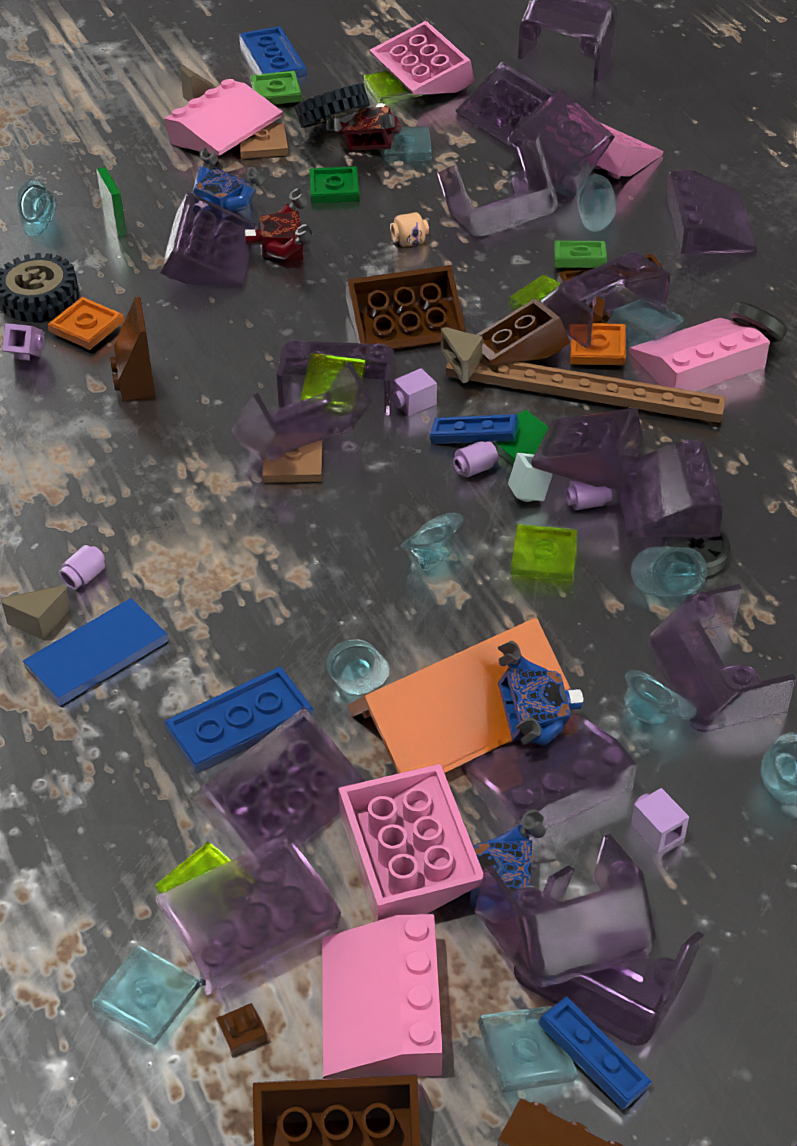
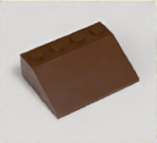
[345,265,466,355]
[253,1074,421,1146]

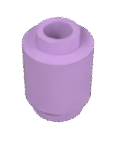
[453,441,498,478]
[565,476,612,510]
[59,545,105,590]

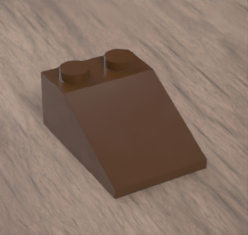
[110,297,155,402]
[476,298,571,365]

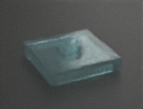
[383,127,432,162]
[612,297,687,341]
[91,945,200,1046]
[477,1006,578,1093]

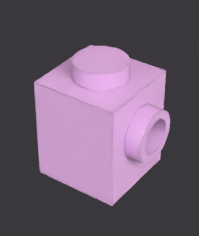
[2,323,45,361]

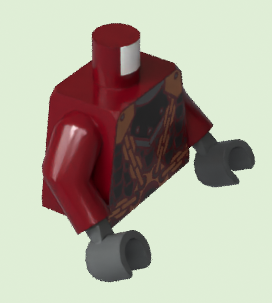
[326,103,402,151]
[245,188,313,260]

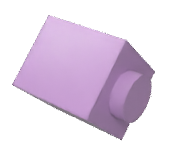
[392,368,437,417]
[631,788,689,854]

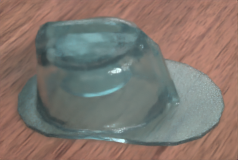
[576,174,616,232]
[17,179,57,236]
[401,513,464,571]
[631,547,707,596]
[326,639,390,696]
[622,670,697,725]
[761,732,797,805]

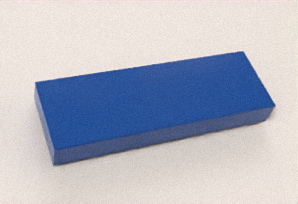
[429,414,519,444]
[538,997,652,1110]

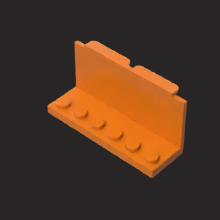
[347,617,570,774]

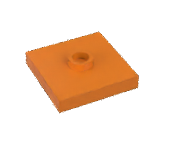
[47,297,124,350]
[570,323,626,365]

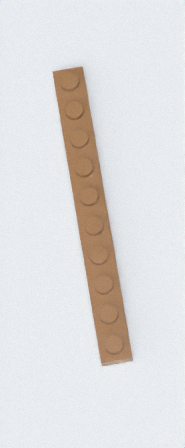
[446,356,726,423]

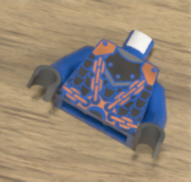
[193,148,265,219]
[498,641,583,746]
[470,809,546,922]

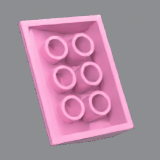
[369,21,475,95]
[164,79,283,156]
[543,113,664,179]
[629,318,770,391]
[338,764,486,922]
[322,914,443,1079]

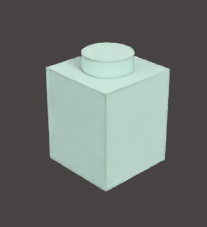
[508,453,554,502]

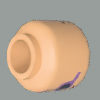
[390,212,429,247]

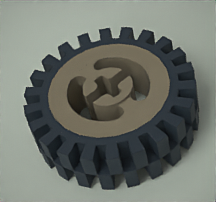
[295,83,370,128]
[0,253,79,322]

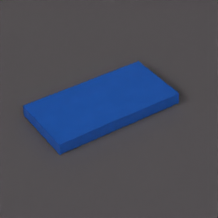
[239,26,307,77]
[23,598,168,706]
[164,666,314,774]

